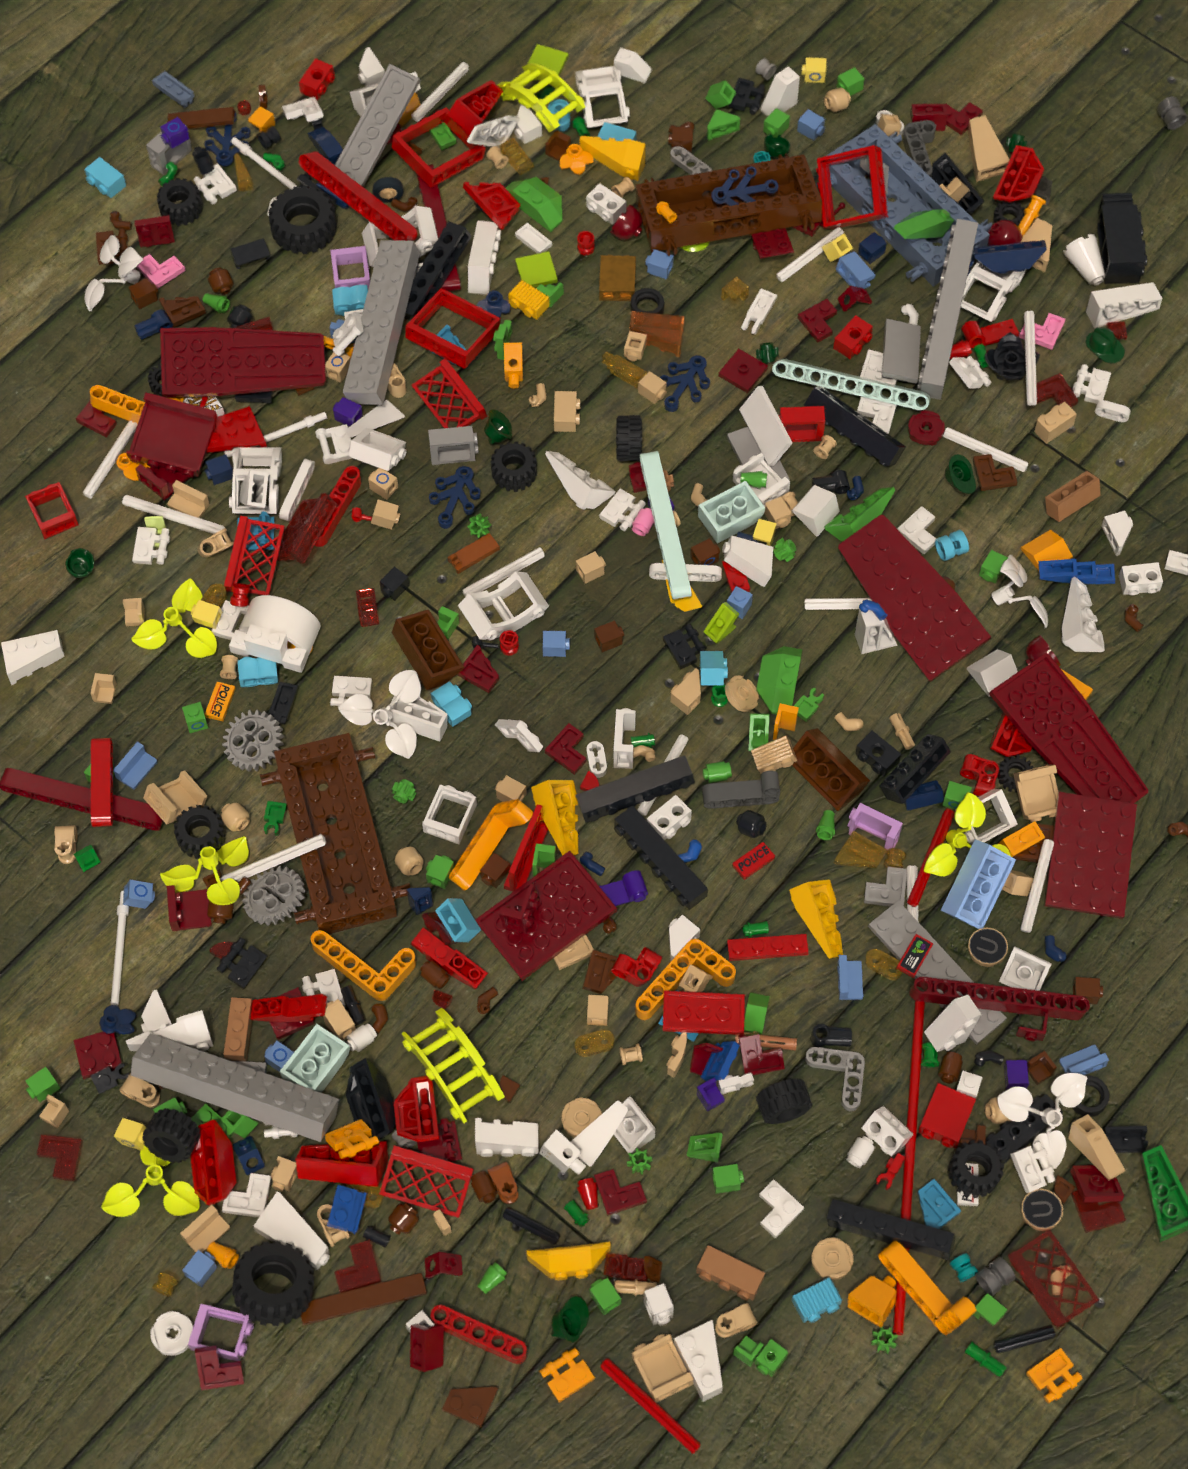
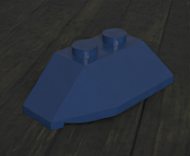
[974,240,1047,273]

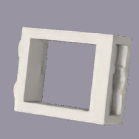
[349,427,406,471]
[422,785,477,845]
[955,789,1017,845]

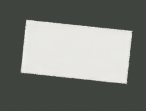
[739,386,793,466]

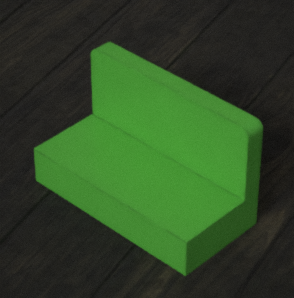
[532,844,556,877]

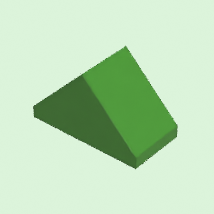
[707,109,740,140]
[748,713,770,751]
[744,993,770,1035]
[687,1133,723,1162]

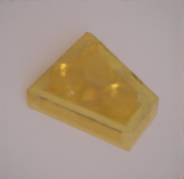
[834,831,887,868]

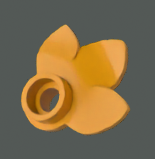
[560,144,594,175]
[117,453,150,481]

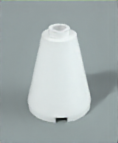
[1063,234,1105,286]

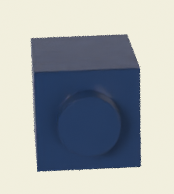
[858,232,887,264]
[205,455,233,485]

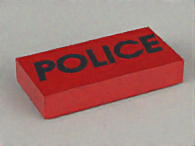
[732,842,775,880]

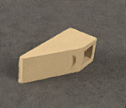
[1068,1115,1125,1180]

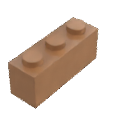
[1045,471,1101,522]
[224,997,253,1062]
[697,1245,765,1301]

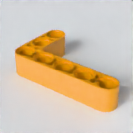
[90,385,186,424]
[449,799,533,891]
[311,930,416,1001]
[635,939,736,1020]
[878,1241,976,1335]

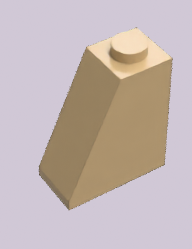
[1021,218,1052,272]

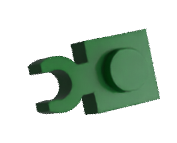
[264,801,287,836]

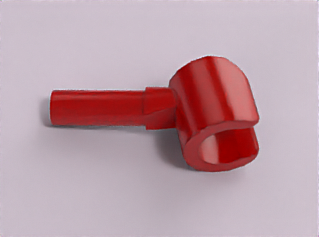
[352,507,372,522]

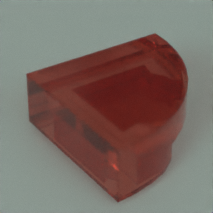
[1106,321,1127,340]
[209,942,233,959]
[432,990,453,1009]

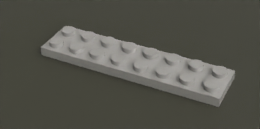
[335,64,421,187]
[868,901,1007,1045]

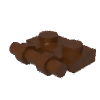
[96,228,128,265]

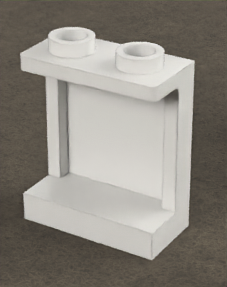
[733,453,790,507]
[614,708,636,769]

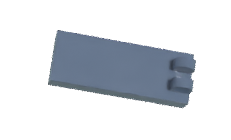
[152,71,195,108]

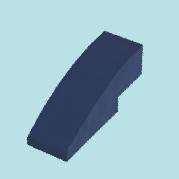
[307,127,343,165]

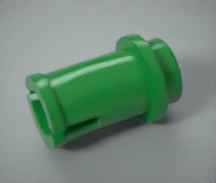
[572,117,590,137]
[974,344,989,368]
[631,733,655,748]
[743,921,769,938]
[564,1200,590,1227]

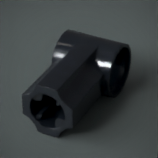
[192,146,214,174]
[812,470,850,494]
[810,1024,852,1048]

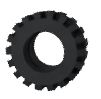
[157,178,203,226]
[616,415,642,461]
[491,441,537,492]
[174,805,226,859]
[756,1079,813,1124]
[142,1109,200,1163]
[948,1140,1004,1198]

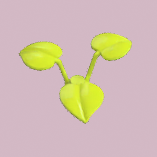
[131,578,217,658]
[923,792,1011,876]
[160,836,249,905]
[101,1146,199,1217]

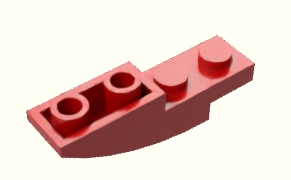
[411,927,488,989]
[250,994,327,1022]

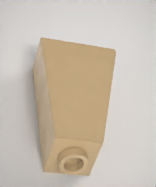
[968,115,1009,182]

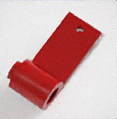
[961,319,1020,348]

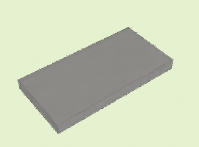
[882,319,921,383]
[727,427,790,481]

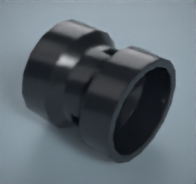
[257,126,281,149]

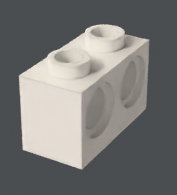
[586,183,626,224]
[1119,562,1163,595]
[647,795,692,841]
[862,1106,913,1157]
[644,1283,674,1326]

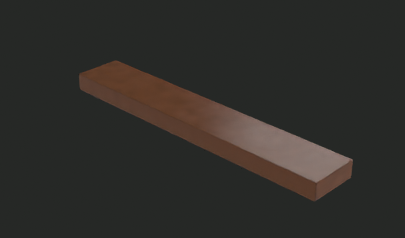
[301,1273,427,1326]

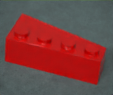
[448,80,504,134]
[296,1141,389,1187]

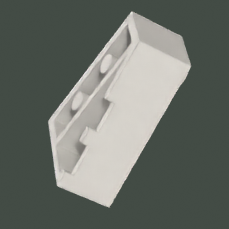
[855,609,897,654]
[475,1118,539,1157]
[674,1320,723,1402]

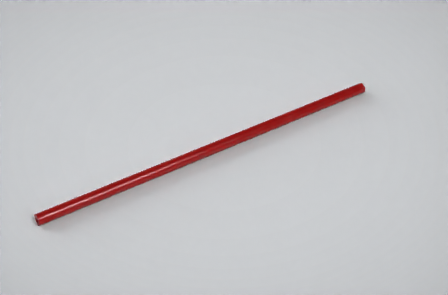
[893,1001,925,1335]

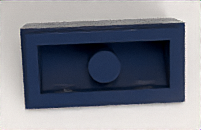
[904,780,944,810]
[406,887,433,915]

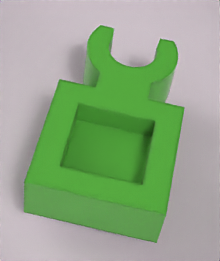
[794,688,824,722]

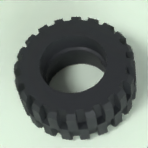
[269,186,337,254]
[232,1241,315,1326]

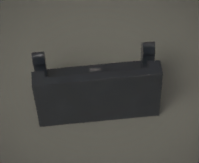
[231,238,270,269]
[1103,1126,1148,1153]

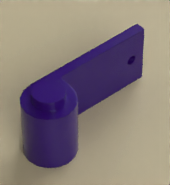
[599,870,648,906]

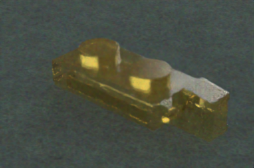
[602,351,648,389]

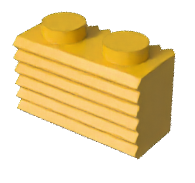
[508,280,549,320]

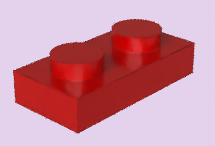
[722,561,750,593]

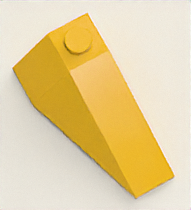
[580,136,646,181]
[531,780,578,856]
[789,879,843,959]

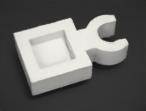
[718,1073,754,1094]

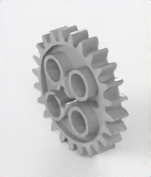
[222,710,284,772]
[242,866,305,926]

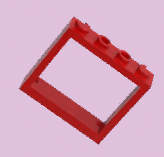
[392,107,486,188]
[816,145,888,230]
[405,288,501,369]

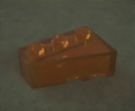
[630,311,685,358]

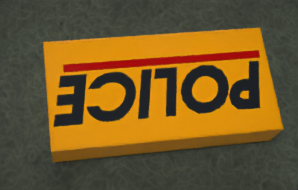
[205,682,236,721]

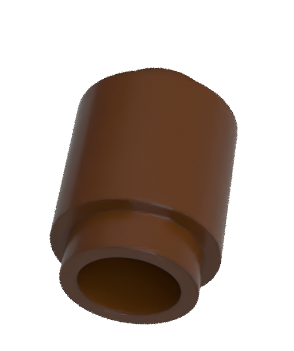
[420,960,450,989]
[938,1052,963,1084]
[470,1171,498,1204]

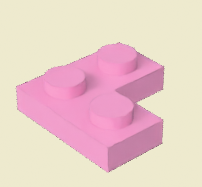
[136,254,185,289]
[1019,313,1066,350]

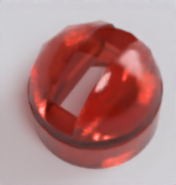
[237,100,251,115]

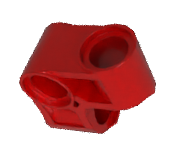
[960,754,999,800]
[611,947,662,987]

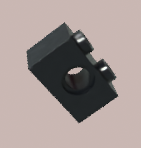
[855,730,901,777]

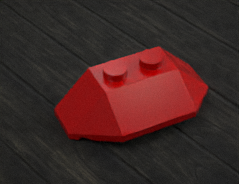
[993,145,1044,202]
[990,712,1032,757]
[394,1076,440,1142]
[190,1120,237,1206]

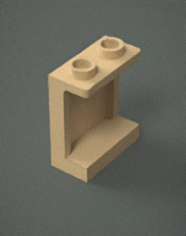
[1013,764,1059,822]
[143,770,207,824]
[632,1334,694,1403]

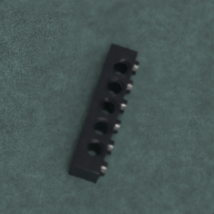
[404,221,472,321]

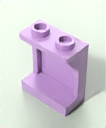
[847,803,903,855]

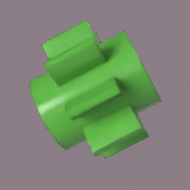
[467,513,492,538]
[773,538,796,562]
[391,779,416,803]
[627,1148,652,1175]
[871,1327,898,1354]

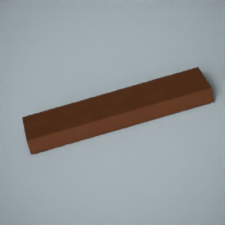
[167,107,235,129]

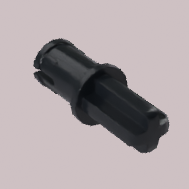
[341,985,366,1026]

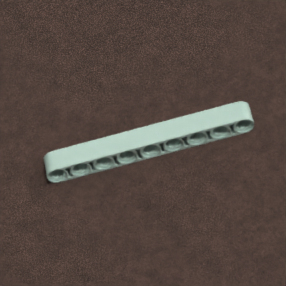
[773,359,930,410]
[639,451,692,600]

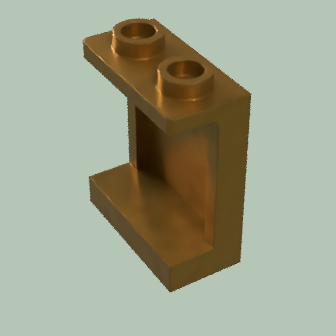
[599,255,636,301]

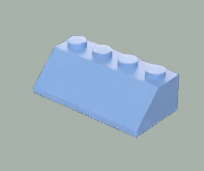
[941,839,1016,929]

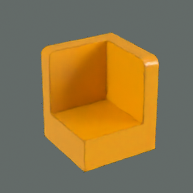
[248,107,275,132]

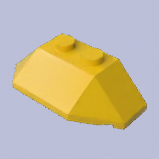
[526,1242,611,1281]

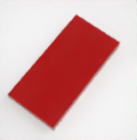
[663,991,745,1035]

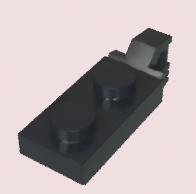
[269,681,299,727]

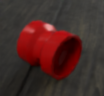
[577,231,595,255]
[230,583,250,607]
[500,630,519,656]

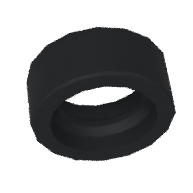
[631,288,664,323]
[1072,1076,1110,1117]

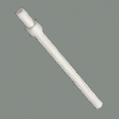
[231,137,299,190]
[224,412,327,458]
[111,891,129,1005]

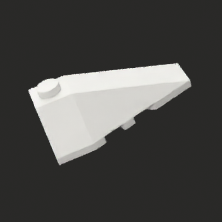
[126,1010,213,1051]

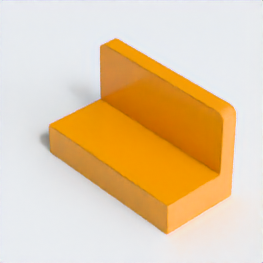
[773,703,799,740]
[998,821,1045,857]

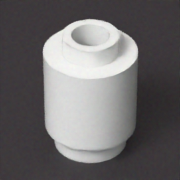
[346,1023,377,1052]
[846,1136,875,1168]

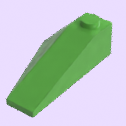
[894,209,954,239]
[824,487,895,542]

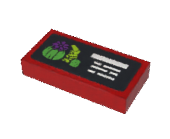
[896,934,934,978]

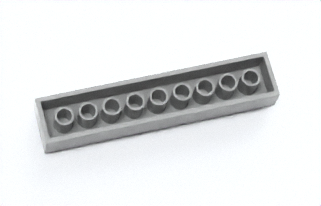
[917,219,978,400]
[343,240,420,405]
[131,1033,339,1142]

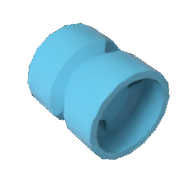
[548,99,570,132]
[935,530,969,561]

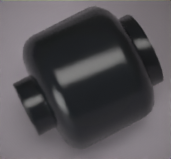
[227,304,253,329]
[736,810,767,838]

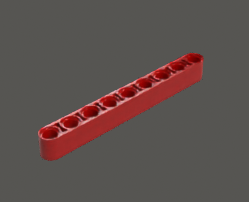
[299,151,417,241]

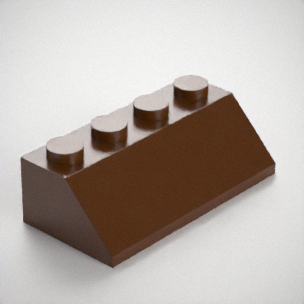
[392,609,464,690]
[792,728,870,811]

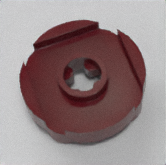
[908,410,945,446]

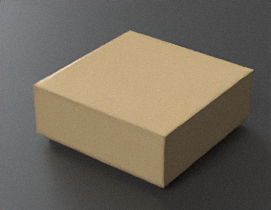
[433,1209,451,1236]

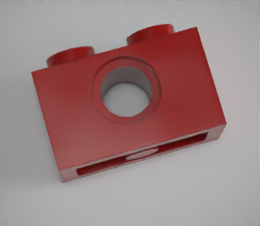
[299,58,335,100]
[833,315,873,360]

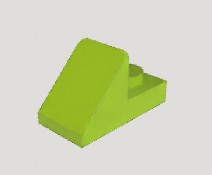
[703,602,739,644]

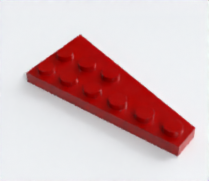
[206,406,267,453]

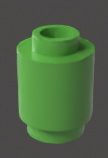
[702,761,732,783]

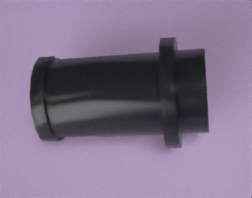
[363,1226,391,1248]

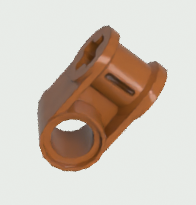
[487,1162,518,1204]

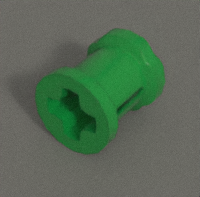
[711,684,728,707]
[921,1043,939,1068]

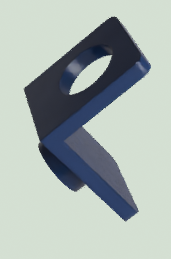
[233,1136,265,1175]

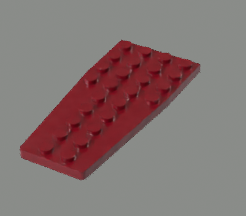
[160,327,326,397]
[838,515,991,682]
[989,652,1148,804]

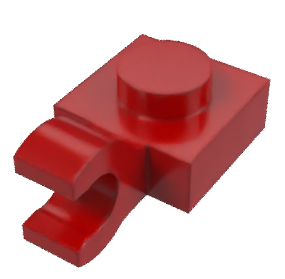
[876,1153,905,1191]

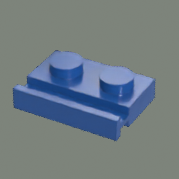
[701,1041,740,1082]
[326,1185,367,1234]

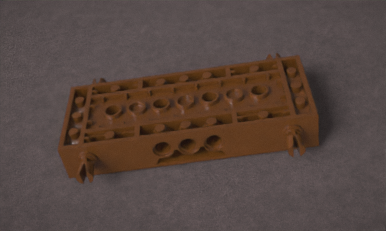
[635,154,822,256]
[259,733,410,934]

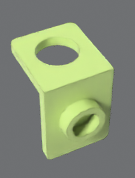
[144,516,166,547]

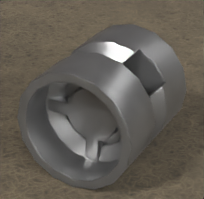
[1157,96,1188,130]
[975,1257,1016,1296]

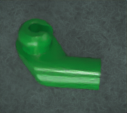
[263,153,285,170]
[158,162,178,187]

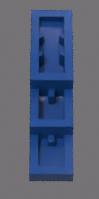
[1039,559,1115,584]

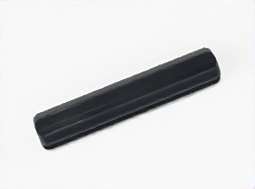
[503,1207,560,1245]
[994,1326,1056,1354]

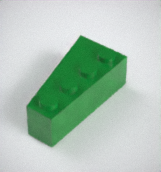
[1141,1145,1188,1242]

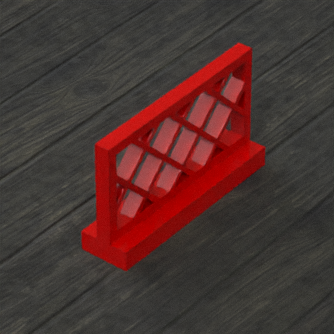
[411,358,487,428]
[224,516,285,596]
[504,804,549,892]
[379,1146,473,1218]

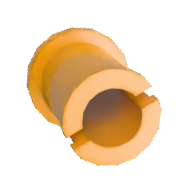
[656,201,677,223]

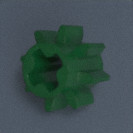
[1005,133,1027,152]
[756,342,779,363]

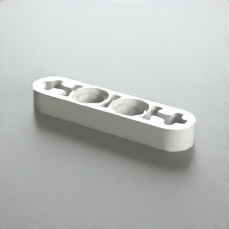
[279,459,315,521]
[649,563,722,582]

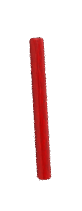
[907,808,955,907]
[601,1359,700,1454]

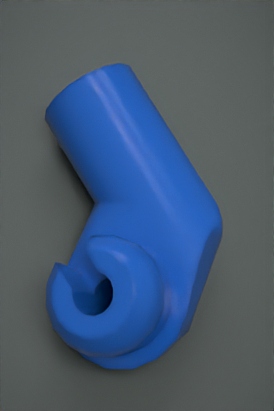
[859,599,887,621]
[678,840,702,863]

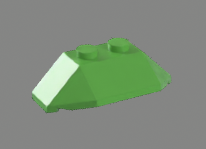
[506,177,562,232]
[756,646,802,715]

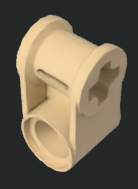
[387,363,407,398]
[198,528,234,558]
[54,825,78,864]
[119,1073,160,1108]
[317,1204,350,1247]
[715,1303,758,1338]

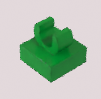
[74,844,101,872]

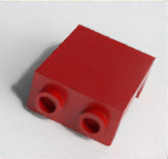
[918,1083,976,1148]

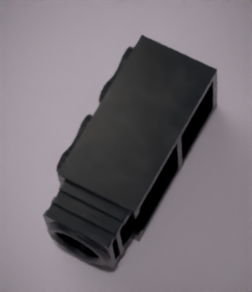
[1097,193,1147,284]

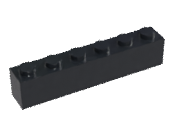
[804,386,906,466]
[576,755,695,823]
[614,805,708,910]
[827,1199,955,1261]

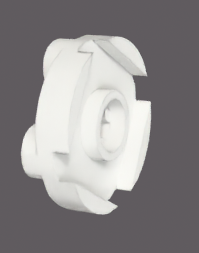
[151,1311,193,1356]

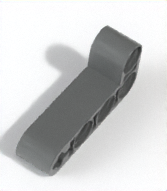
[903,120,936,177]
[702,771,780,809]

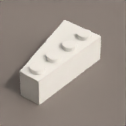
[468,221,501,295]
[1086,282,1162,329]

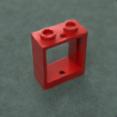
[778,406,825,442]
[25,482,79,539]

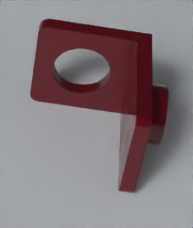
[838,285,872,312]
[1016,1013,1048,1041]
[690,1043,723,1076]
[425,1252,463,1278]

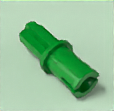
[965,1342,1006,1377]

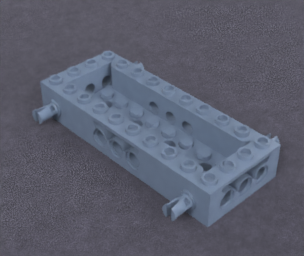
[816,124,993,287]

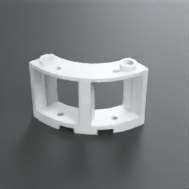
[575,66,630,128]
[362,205,438,267]
[961,261,1026,321]
[229,447,282,514]
[458,571,549,640]

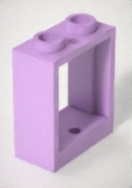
[331,246,370,288]
[188,1304,254,1361]

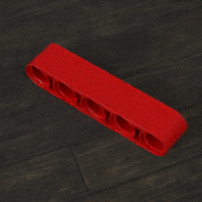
[310,466,361,547]
[91,737,113,827]
[431,1305,527,1364]

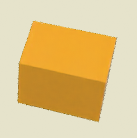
[1020,530,1073,571]

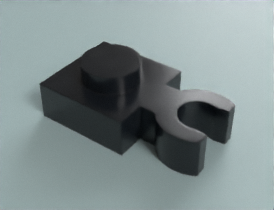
[90,1063,129,1094]

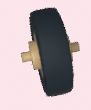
[372,177,404,203]

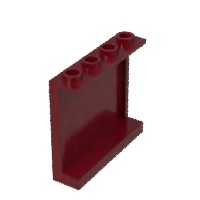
[126,392,217,478]

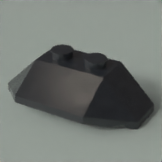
[932,152,985,214]
[346,1058,396,1140]

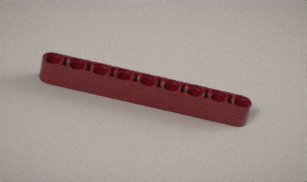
[417,164,461,292]
[0,768,163,831]
[909,977,1090,1020]

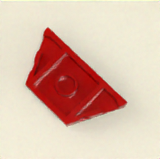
[463,182,521,230]

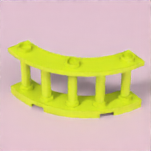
[497,63,586,133]
[401,1008,505,1123]

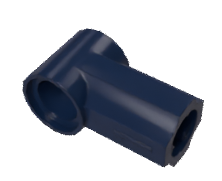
[134,310,173,340]

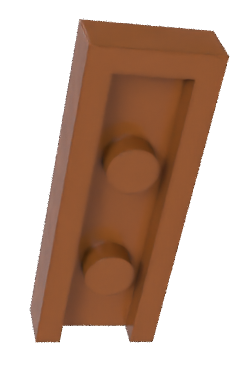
[448,533,500,574]

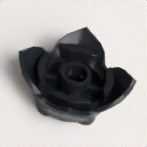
[985,332,1040,381]

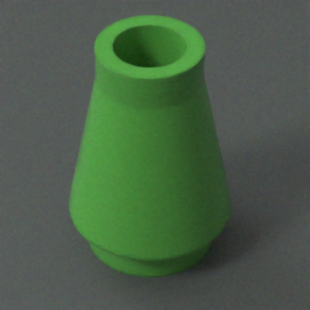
[203,293,230,313]
[740,471,767,489]
[816,810,835,840]
[477,1262,507,1294]

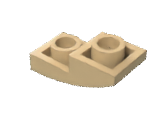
[666,1032,687,1078]

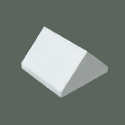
[791,485,840,537]
[967,649,1018,697]
[999,947,1052,991]
[614,1097,655,1154]

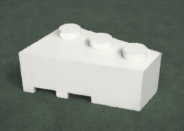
[1,630,64,685]
[390,695,448,742]
[924,995,982,1052]

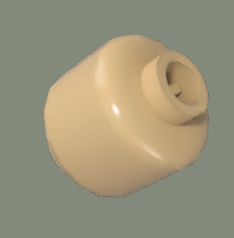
[824,88,851,112]
[221,802,250,831]
[395,847,424,876]
[985,1097,1012,1124]

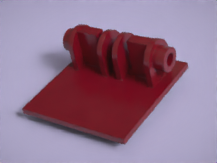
[751,228,794,259]
[417,1118,462,1162]

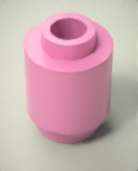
[632,508,654,536]

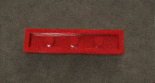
[727,934,809,961]

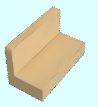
[167,480,210,518]
[180,1205,230,1253]

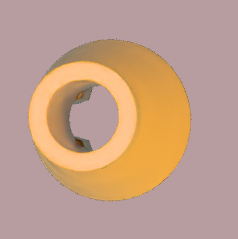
[207,1241,239,1269]

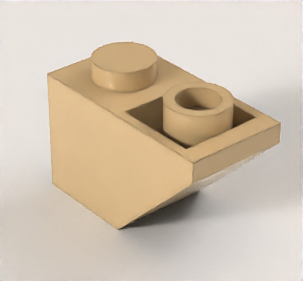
[670,668,701,715]
[323,999,356,1041]

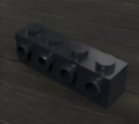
[879,734,951,804]
[985,1094,1063,1164]

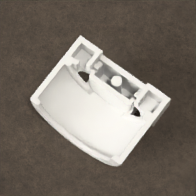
[229,595,321,673]

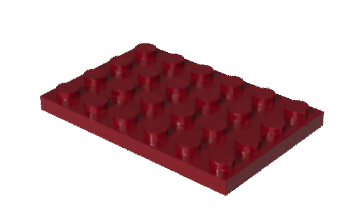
[1044,792,1137,919]
[475,851,617,981]

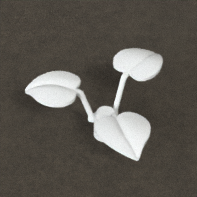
[85,235,143,312]
[992,554,1048,628]
[338,670,421,759]
[997,1073,1087,1169]

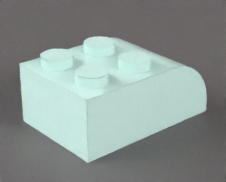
[698,481,765,544]
[280,1024,350,1093]

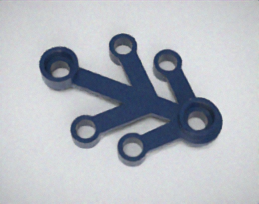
[204,112,251,166]
[712,166,778,206]
[660,355,710,412]
[429,466,481,529]

